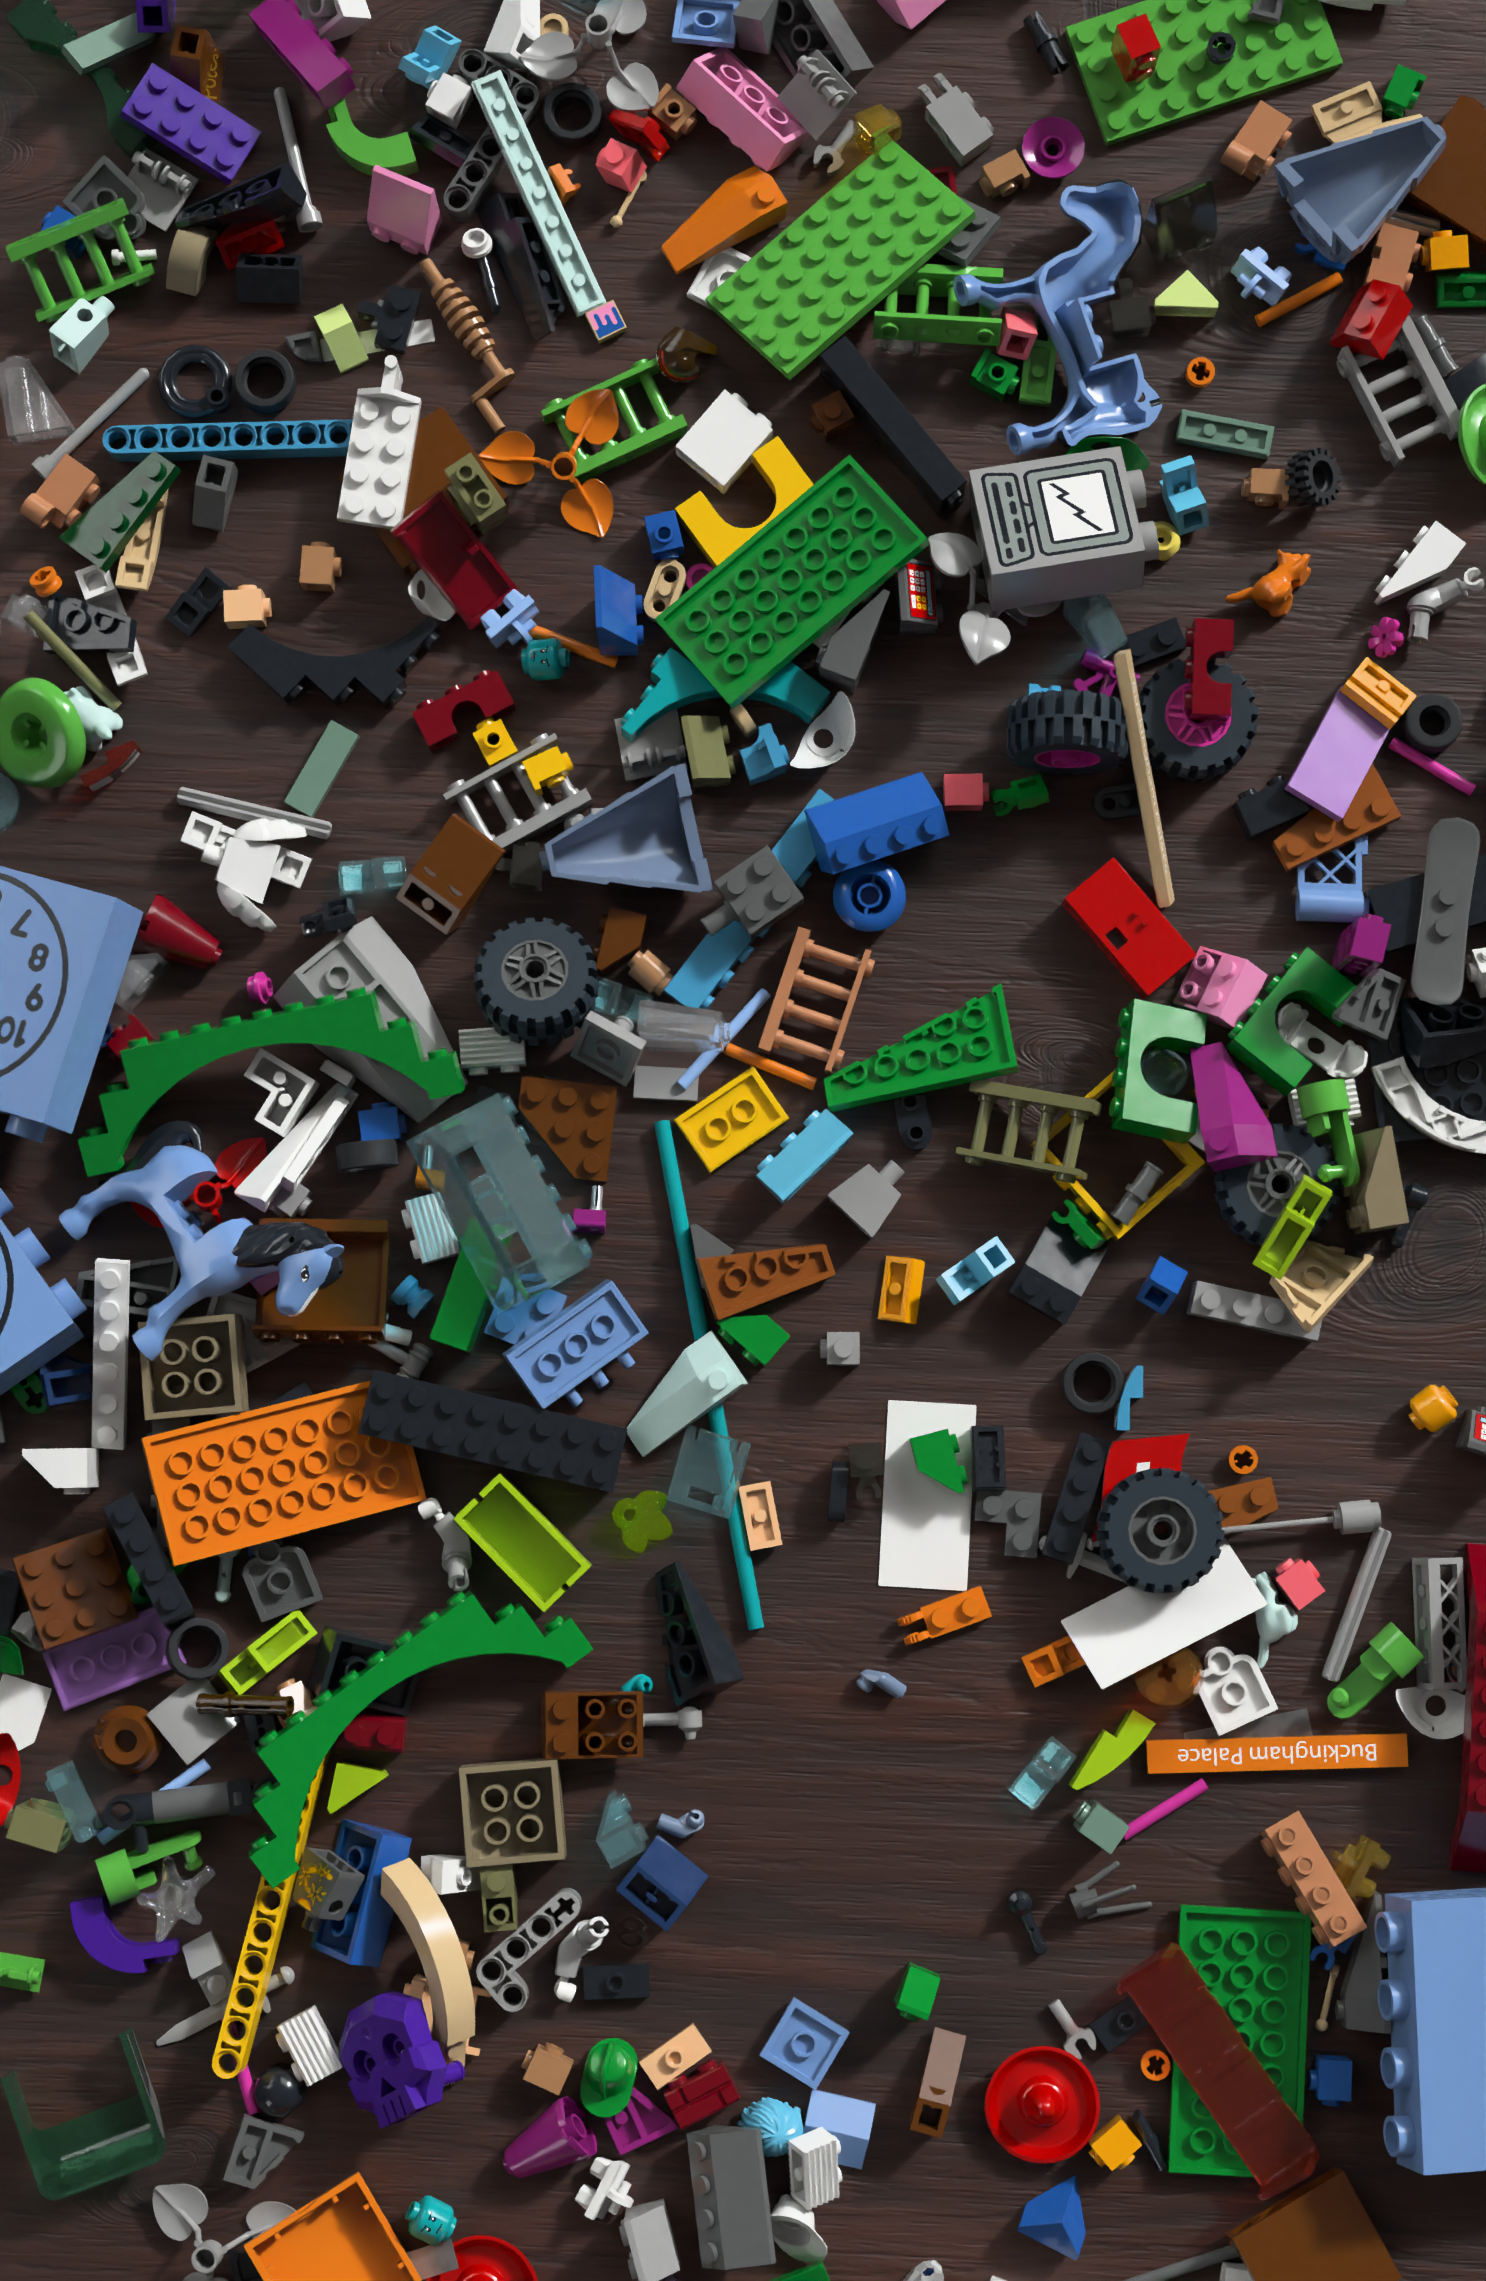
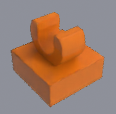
[547,163,581,207]

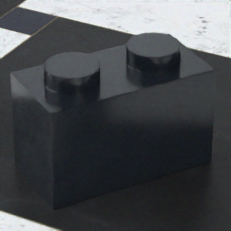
[1232,775,1310,841]

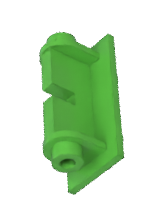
[0,1952,45,1993]

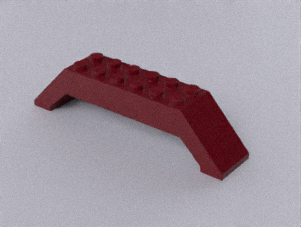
[1449,1543,1486,1873]

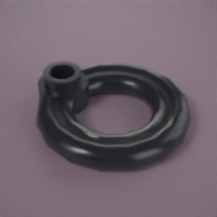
[158,345,232,418]

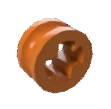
[1185,357,1215,388]
[29,566,62,597]
[1228,1445,1258,1474]
[1141,2049,1170,2081]

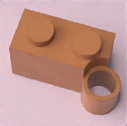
[1220,100,1292,182]
[20,453,102,533]

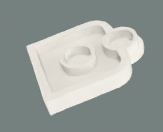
[1196,1647,1278,1736]

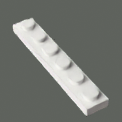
[91,1258,130,1450]

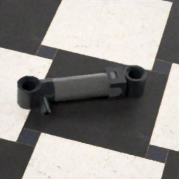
[104,1775,277,1853]

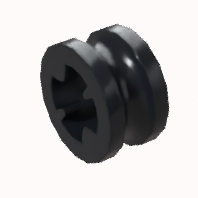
[1206,32,1236,65]

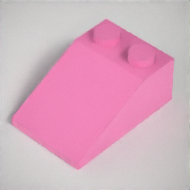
[367,165,442,255]

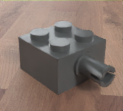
[700,845,804,939]

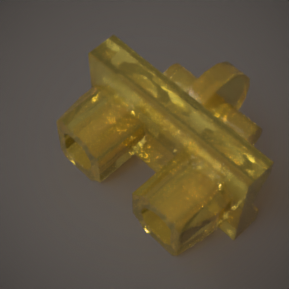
[1331,1835,1391,1899]

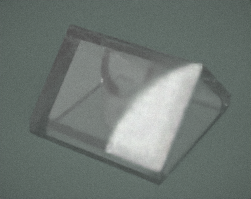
[115,953,172,1014]

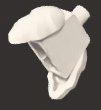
[201,818,307,932]

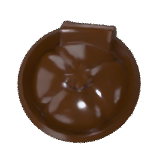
[91,1705,162,1775]

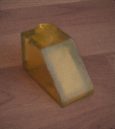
[852,103,902,157]

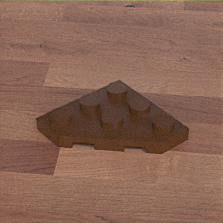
[518,1076,617,1183]

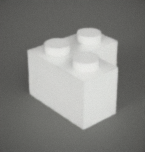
[244,1048,320,1138]

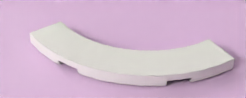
[1371,1057,1486,1154]

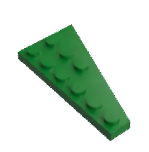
[824,983,1019,1113]

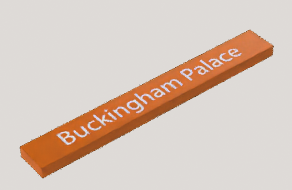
[1145,1733,1408,1774]

